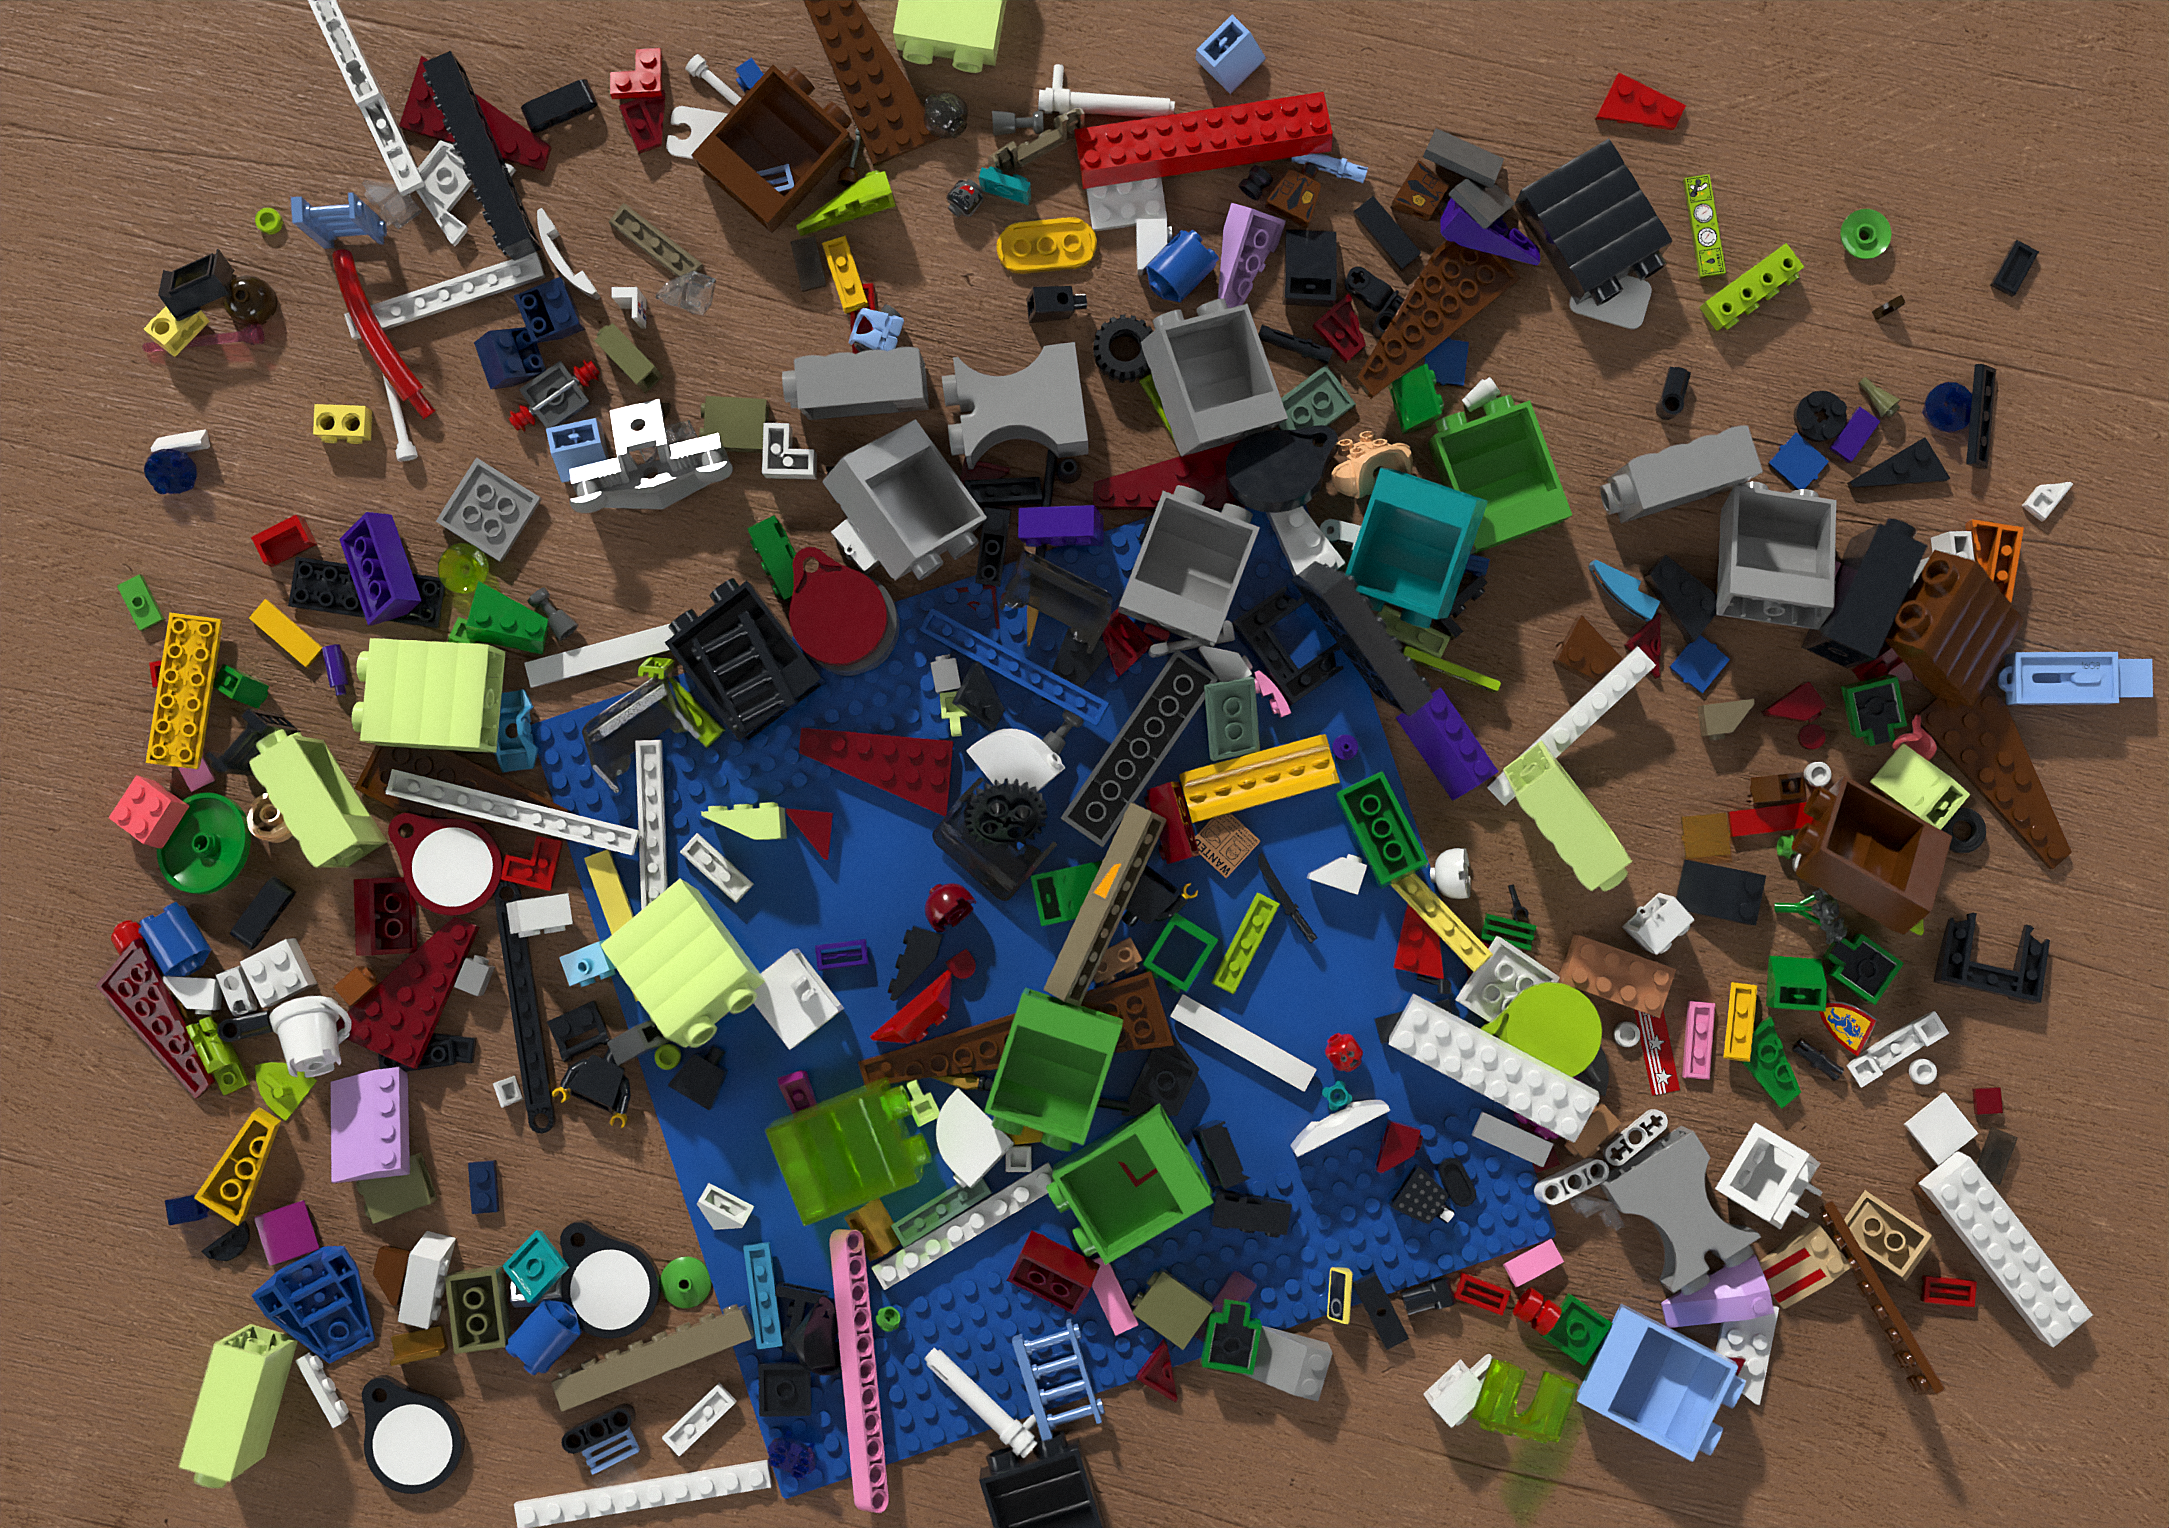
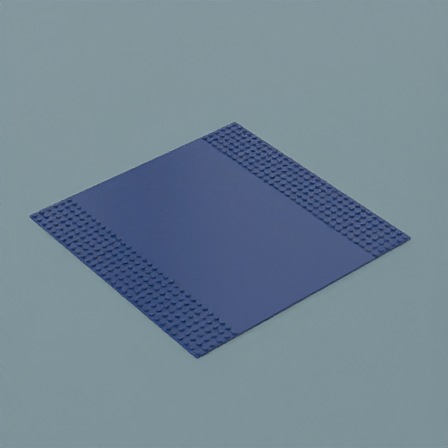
[531,504,1556,1499]

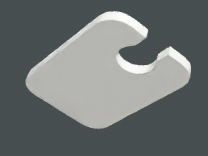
[666,106,727,159]
[1569,275,1652,330]

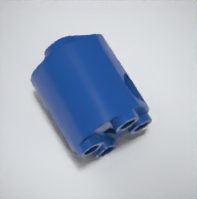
[1145,230,1219,303]
[138,902,212,976]
[505,1299,582,1375]

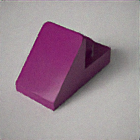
[777,1070,818,1116]

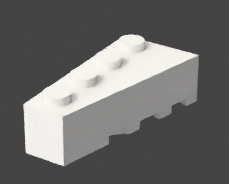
[1266,506,1345,595]

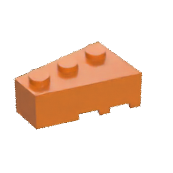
[1965,519,2024,603]

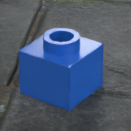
[735,57,764,92]

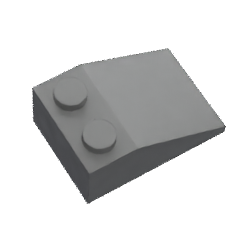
[1241,1326,1332,1401]

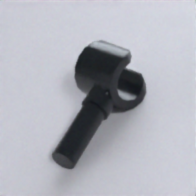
[1508,884,1529,921]
[1416,974,1451,994]

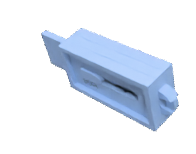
[1997,652,2153,705]

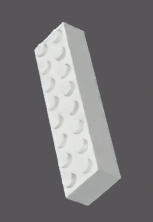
[1389,994,1600,1143]
[1918,1151,2092,1347]

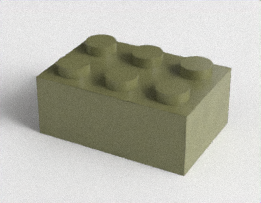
[445,1265,512,1354]

